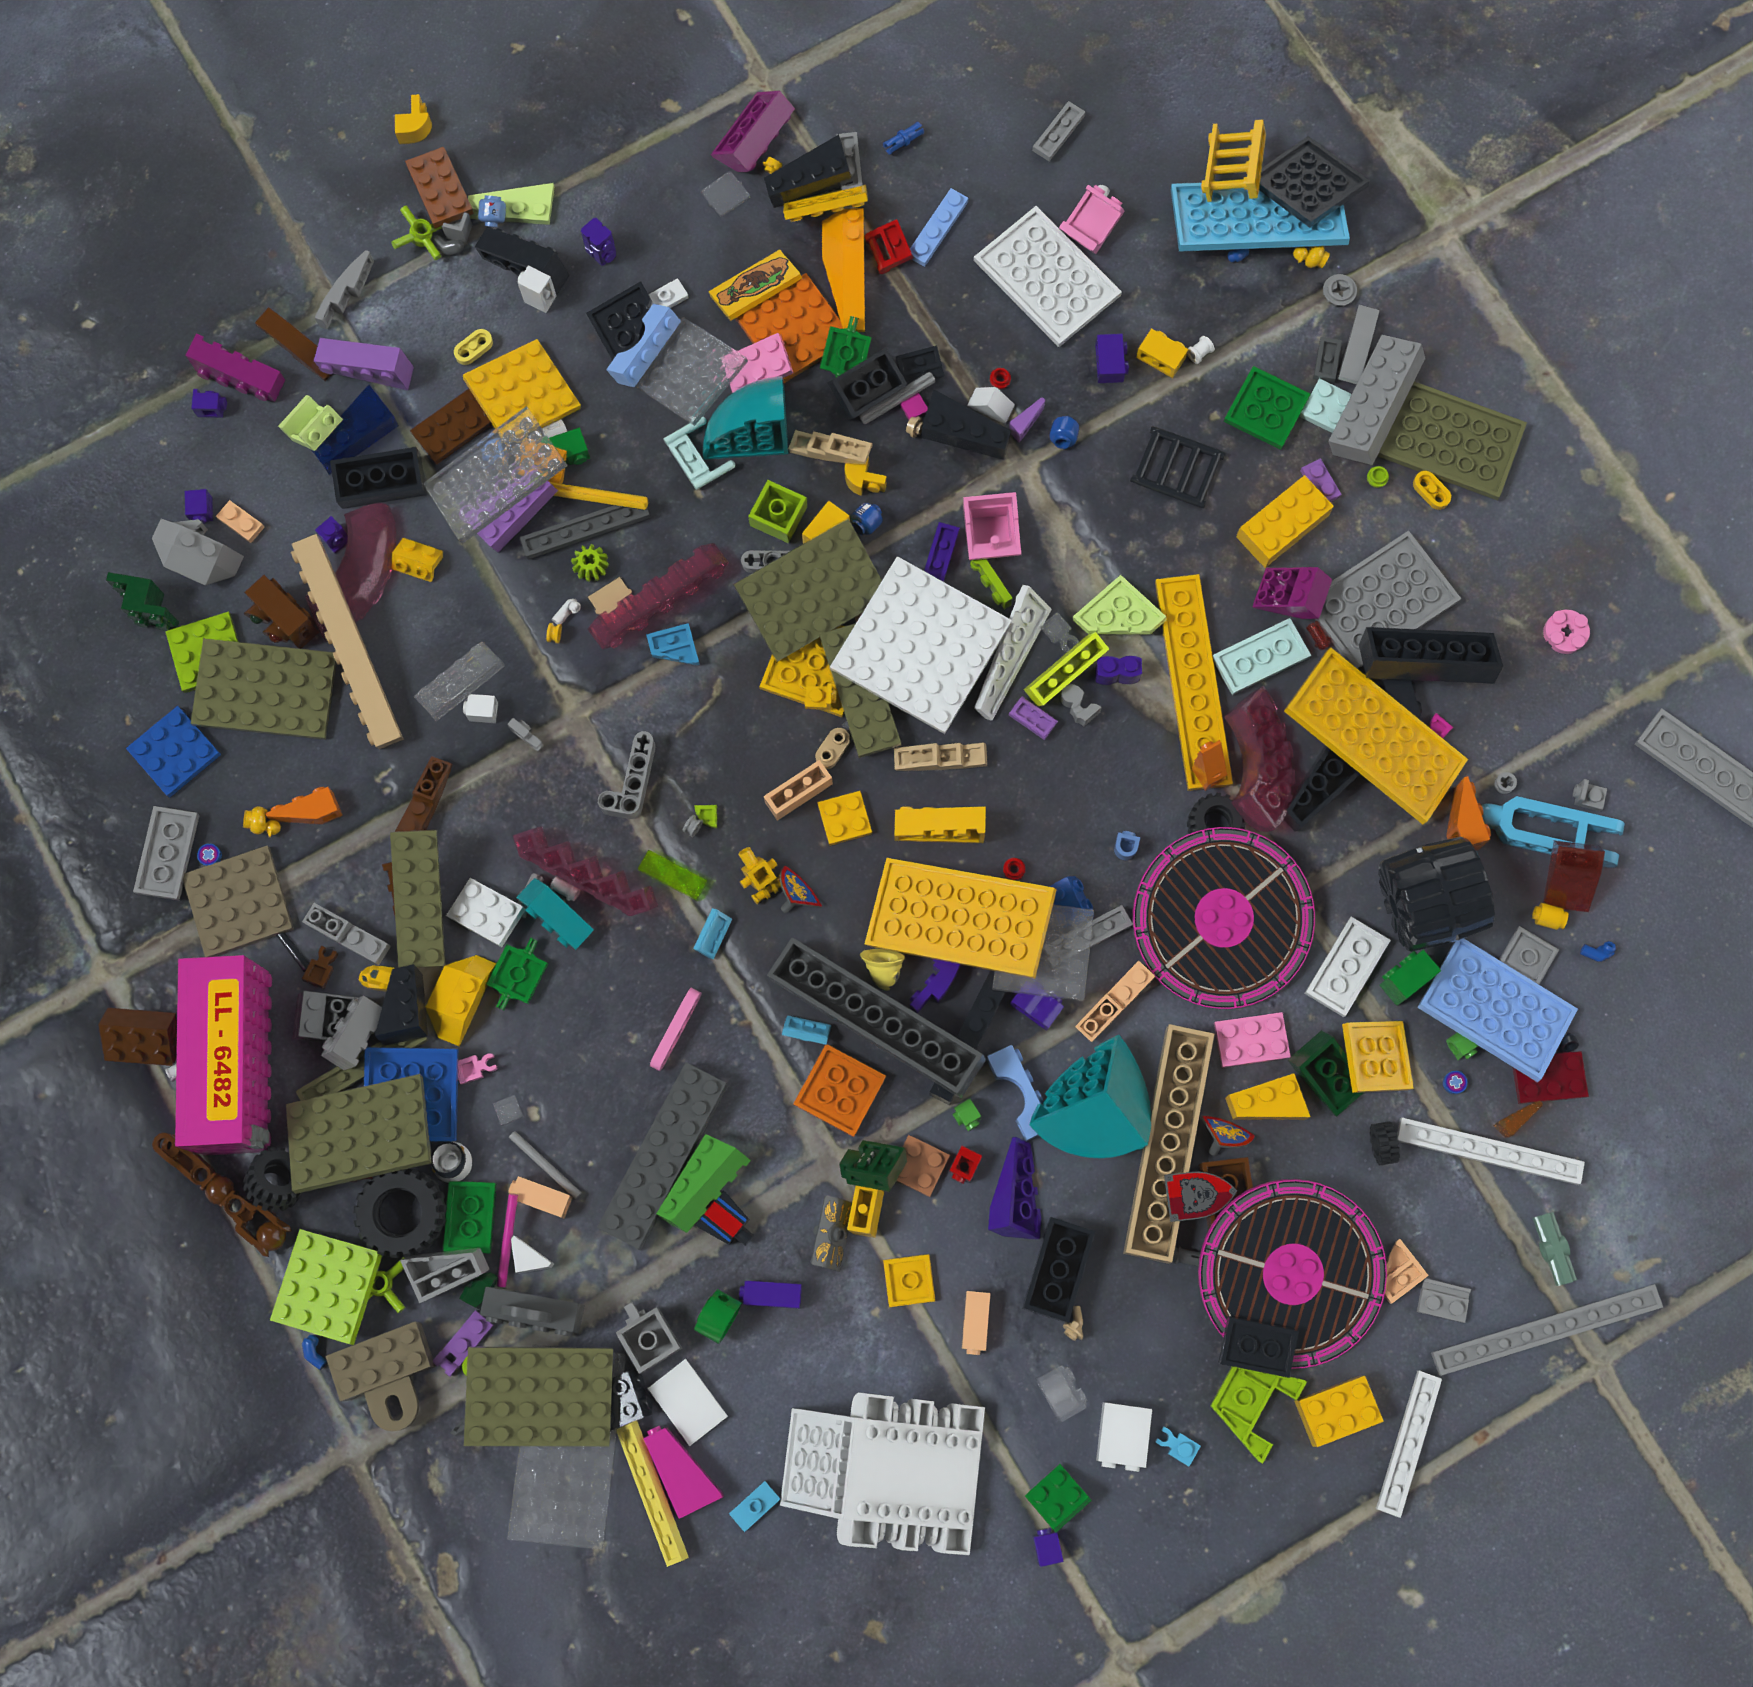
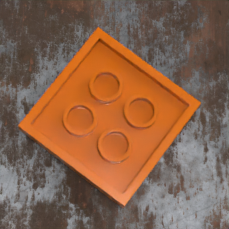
[793,1044,886,1137]

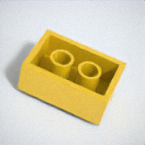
[1294,1376,1384,1447]

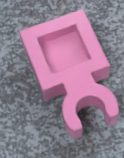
[458,1054,498,1085]

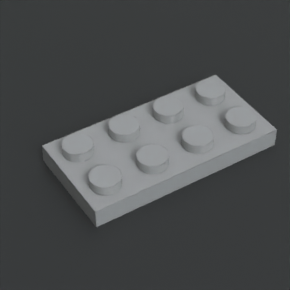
[133,806,199,901]

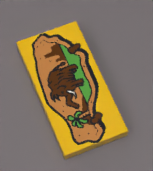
[709,250,802,321]

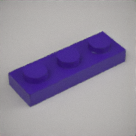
[924,522,960,582]

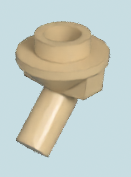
[1063,1306,1083,1341]

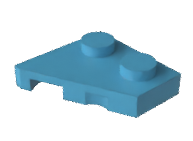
[646,623,700,665]

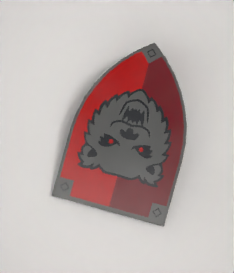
[1164,1172,1237,1222]

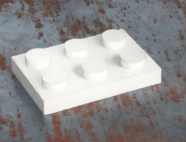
[446,878,525,947]

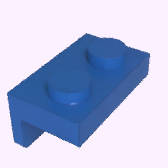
[1049,876,1094,929]

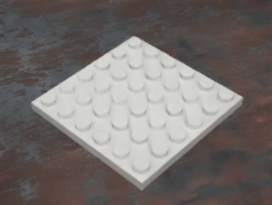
[830,556,1012,734]

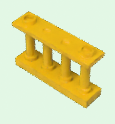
[1201,120,1266,202]

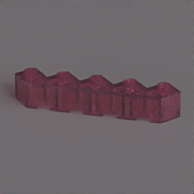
[588,543,729,650]
[512,826,658,916]

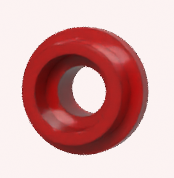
[990,368,1011,389]
[1003,858,1026,880]

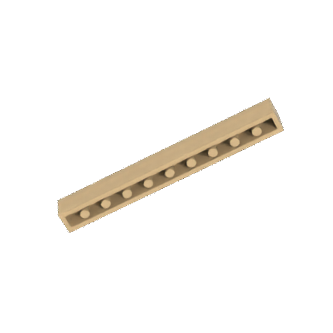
[291,534,404,749]

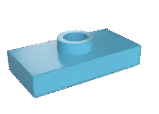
[693,908,732,959]
[782,1016,831,1045]
[729,1481,781,1532]

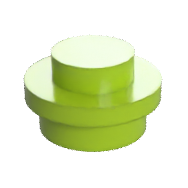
[1367,466,1389,488]

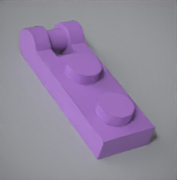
[433,1310,494,1377]

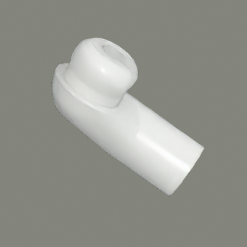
[552,599,581,624]

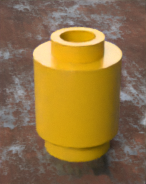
[1532,903,1569,930]

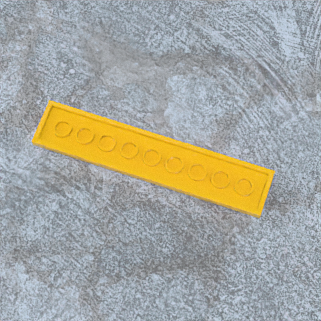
[1155,574,1233,791]

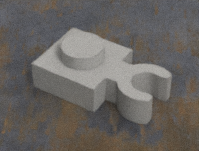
[507,718,544,752]

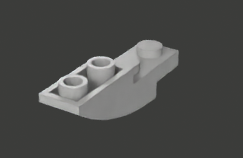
[302,903,391,965]

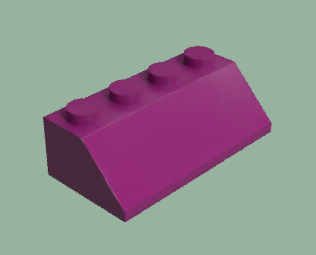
[711,90,795,172]

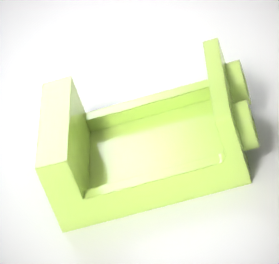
[278,395,343,451]

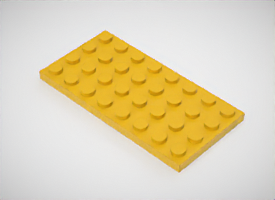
[1284,647,1468,824]
[865,858,1057,979]

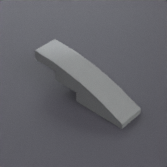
[315,250,374,330]
[1338,305,1379,384]

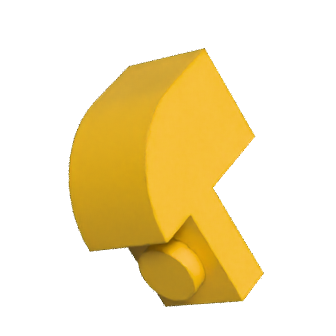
[395,94,432,144]
[845,456,886,496]

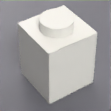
[463,694,498,723]

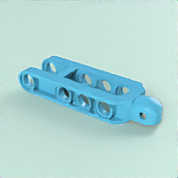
[1481,796,1625,868]

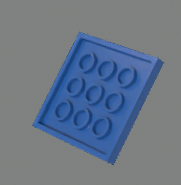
[364,1047,459,1141]

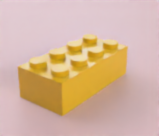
[1236,475,1334,568]

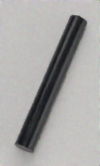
[276,933,309,972]

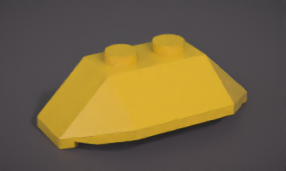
[425,955,497,1047]

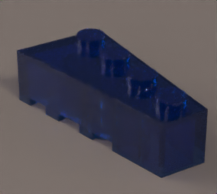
[311,385,399,475]

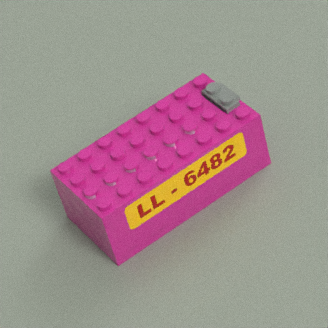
[175,955,272,1156]

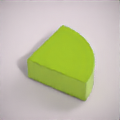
[694,805,717,828]

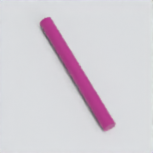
[497,1193,518,1287]

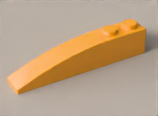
[822,208,865,332]

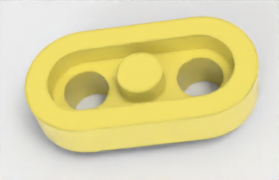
[454,329,493,365]

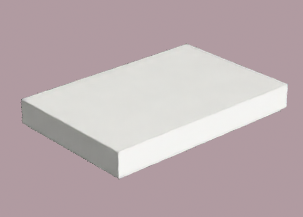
[648,1359,728,1446]

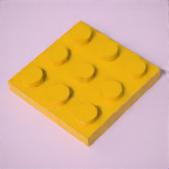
[1342,1021,1414,1093]

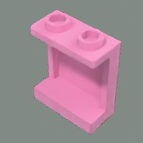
[1059,185,1125,254]

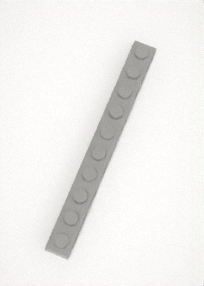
[1431,1284,1663,1376]

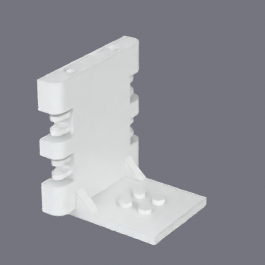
[780,1393,985,1555]

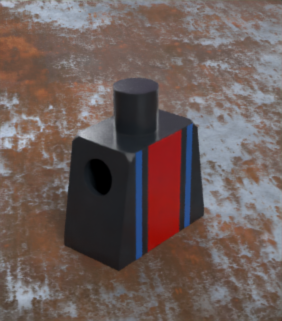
[695,1190,754,1246]

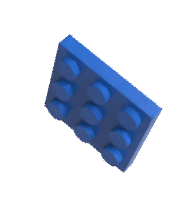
[126,706,221,798]

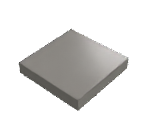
[1499,926,1559,985]

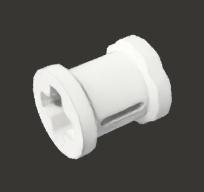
[1187,336,1215,364]

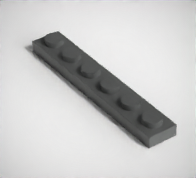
[520,505,650,560]

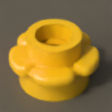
[763,157,783,174]

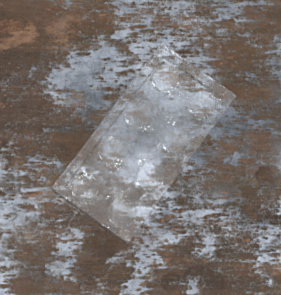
[414,641,505,722]

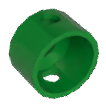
[694,1289,742,1344]

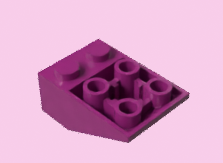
[1252,567,1332,619]

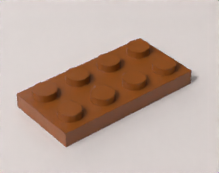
[405,147,474,228]

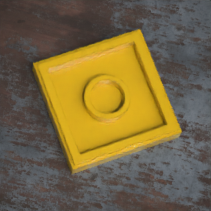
[883,1254,935,1307]

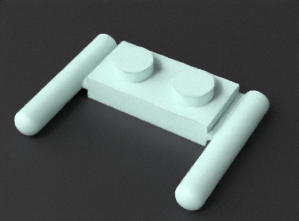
[663,416,735,490]

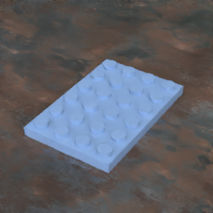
[1417,938,1578,1082]

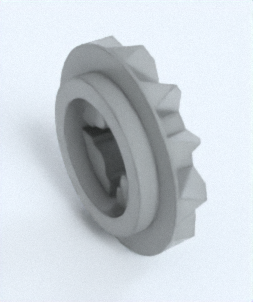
[1323,274,1357,307]

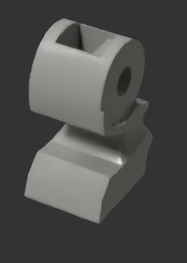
[1060,684,1101,727]

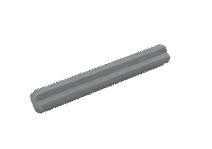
[859,372,935,424]

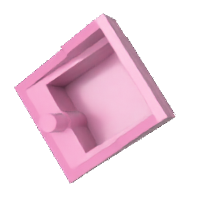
[963,492,1021,560]

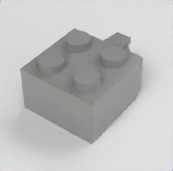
[616,1302,683,1374]

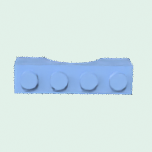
[606,304,681,387]
[986,1045,1043,1142]

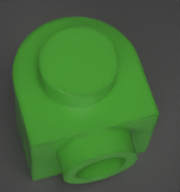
[1446,1032,1478,1060]
[952,1098,982,1132]

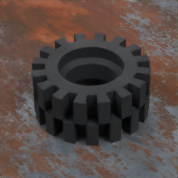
[1369,1121,1400,1166]

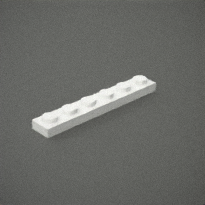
[1376,1371,1442,1518]

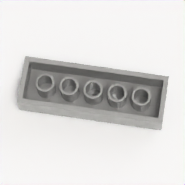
[1328,335,1425,465]

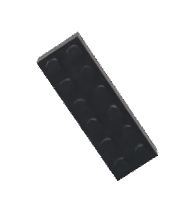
[1359,627,1503,684]

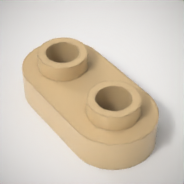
[815,728,850,769]

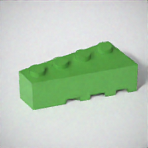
[656,1134,751,1233]

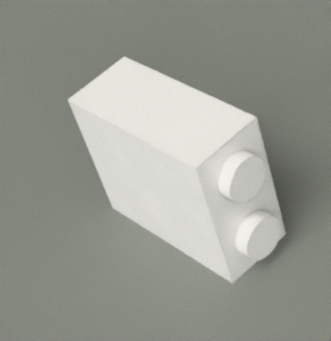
[1096,1402,1152,1472]

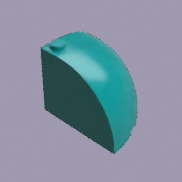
[703,376,788,460]
[1029,1035,1152,1158]

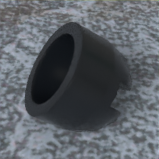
[1559,1032,1579,1053]

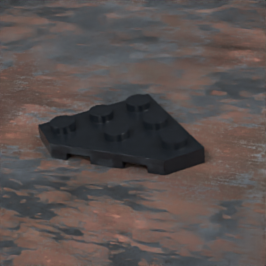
[586,281,652,361]

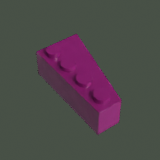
[185,333,285,402]

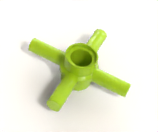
[391,206,442,260]
[369,1257,406,1313]

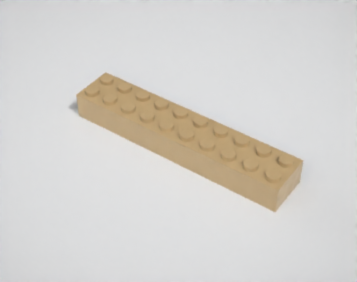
[1123,1024,1214,1264]

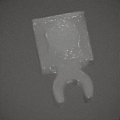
[1040,612,1079,653]

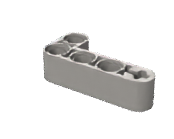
[598,731,655,819]

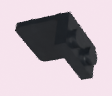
[610,1369,653,1431]

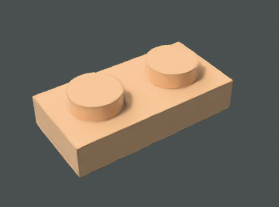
[216,500,265,543]

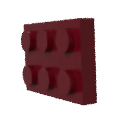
[1512,1051,1589,1104]

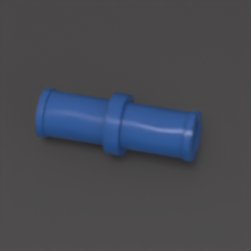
[883,122,924,154]

